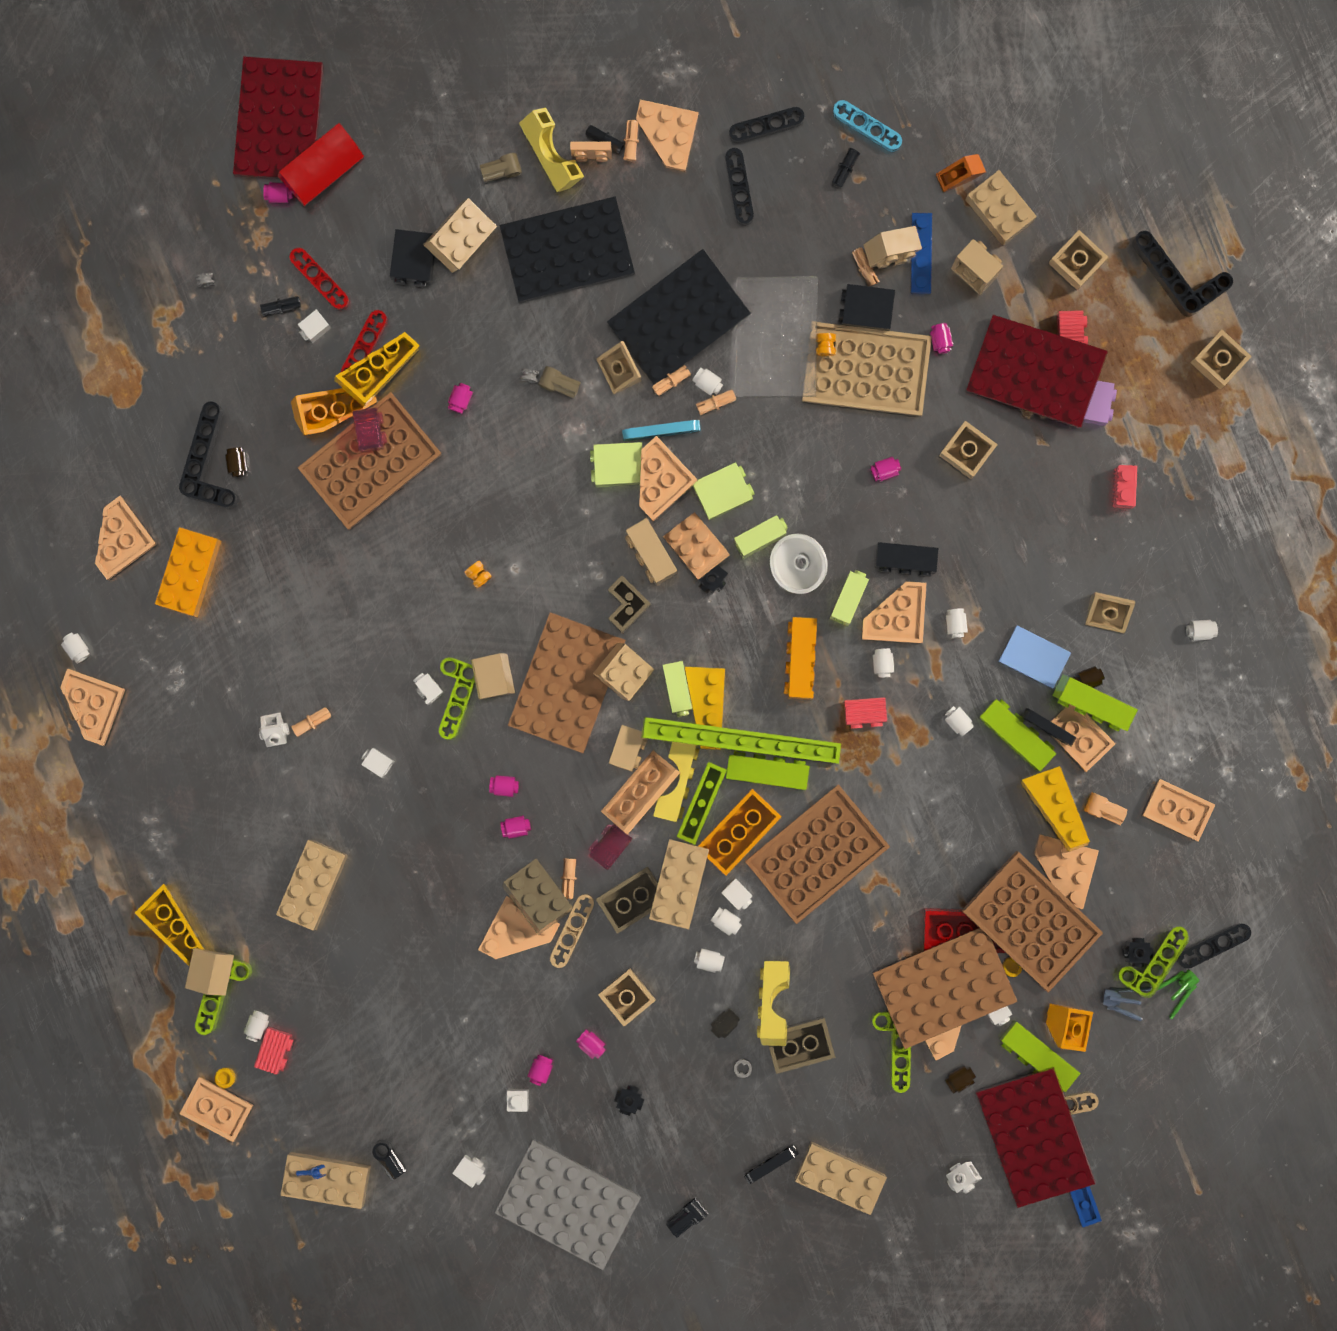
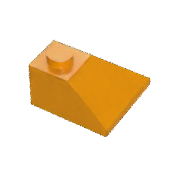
[1046,1003,1093,1052]

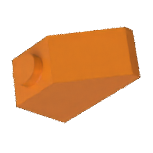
[936,154,986,192]

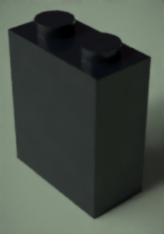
[390,229,435,287]
[838,284,895,331]

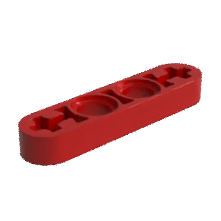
[289,248,349,310]
[341,310,387,372]

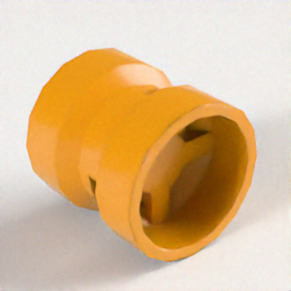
[816,333,836,356]
[464,560,492,588]

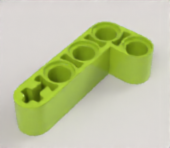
[439,657,476,740]
[1119,927,1189,998]
[195,959,252,1035]
[871,1011,911,1093]

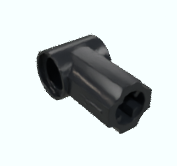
[372,1140,407,1180]
[666,1198,708,1238]

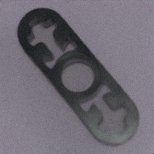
[1021,708,1076,747]
[743,1144,799,1184]

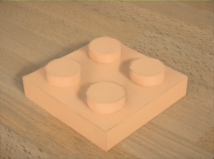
[570,142,612,162]

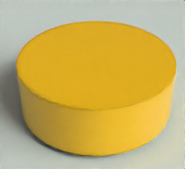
[1002,957,1022,977]
[214,1067,236,1088]

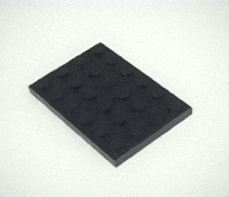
[499,196,635,303]
[607,249,751,385]

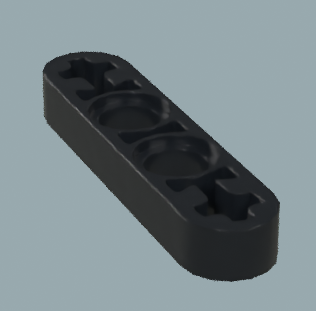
[729,107,805,143]
[725,148,754,226]
[1177,923,1251,969]

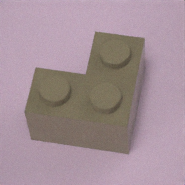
[608,576,651,634]

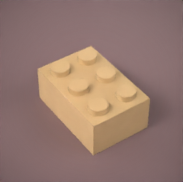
[966,170,1037,246]
[423,198,497,273]
[951,239,1003,295]
[625,518,678,586]

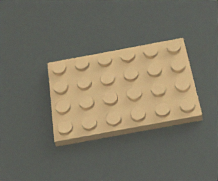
[802,321,932,416]

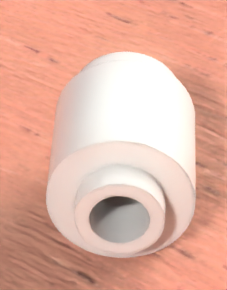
[692,368,723,396]
[946,609,968,638]
[1186,620,1218,641]
[61,633,90,664]
[873,648,894,678]
[945,706,974,736]
[711,907,742,936]
[694,949,725,973]
[244,1010,269,1042]

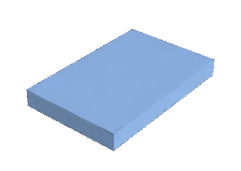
[998,625,1071,689]

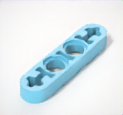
[833,100,902,152]
[622,420,701,441]

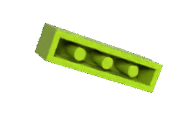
[1052,674,1138,732]
[978,699,1056,772]
[726,751,810,790]
[677,762,727,845]
[1000,1020,1081,1093]

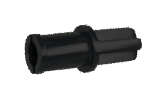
[585,125,625,154]
[832,148,860,188]
[260,296,301,317]

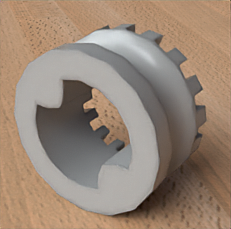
[195,273,215,287]
[520,369,539,383]
[734,1059,752,1078]

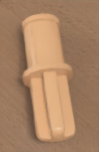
[623,120,639,161]
[852,247,880,287]
[652,365,691,396]
[696,390,736,415]
[291,708,331,737]
[561,858,577,899]

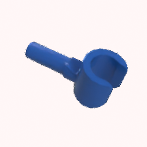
[296,1164,326,1179]

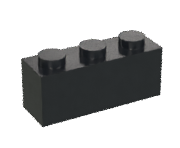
[875,542,939,577]

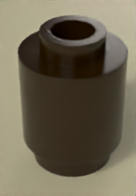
[225,447,248,478]
[1073,666,1105,688]
[945,1066,976,1094]

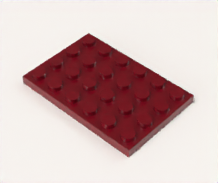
[233,56,323,179]
[966,315,1108,428]
[976,1067,1096,1208]

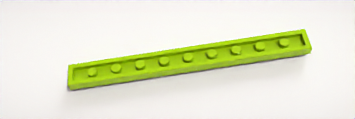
[641,717,841,764]

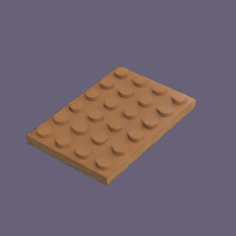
[298,392,442,530]
[508,612,626,754]
[745,784,890,924]
[961,851,1103,993]
[872,928,1018,1049]

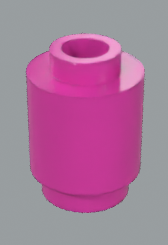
[263,182,293,203]
[930,323,953,354]
[447,383,473,414]
[870,456,901,481]
[489,775,519,797]
[500,815,531,839]
[576,1030,606,1059]
[527,1054,553,1086]

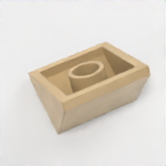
[596,341,642,394]
[1085,592,1135,633]
[471,653,515,699]
[185,948,234,995]

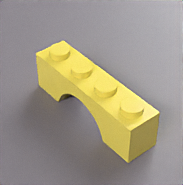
[519,108,584,192]
[653,742,700,822]
[757,961,790,1046]

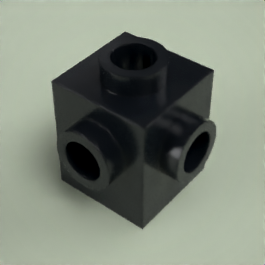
[697,565,728,594]
[1123,938,1153,967]
[614,1085,645,1116]

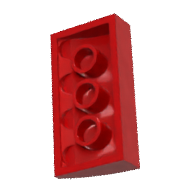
[278,123,364,206]
[924,908,1005,953]

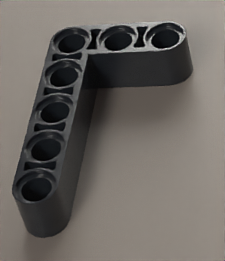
[1132,231,1233,317]
[179,401,239,509]

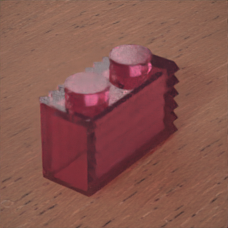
[352,407,387,453]
[588,824,633,870]

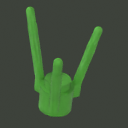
[1157,969,1200,1019]

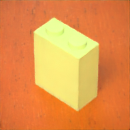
[590,442,642,487]
[693,462,754,521]
[733,515,788,559]
[829,570,869,627]
[663,661,692,717]

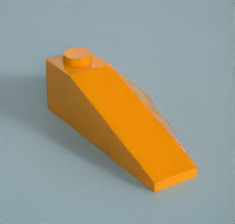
[291,388,377,436]

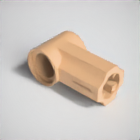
[1084,792,1128,826]

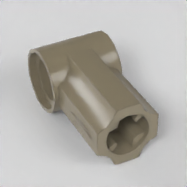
[480,153,522,183]
[538,366,581,399]

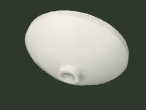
[770,533,827,594]

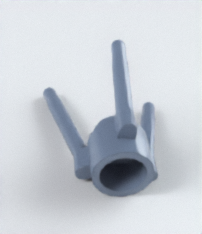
[1103,987,1151,1021]

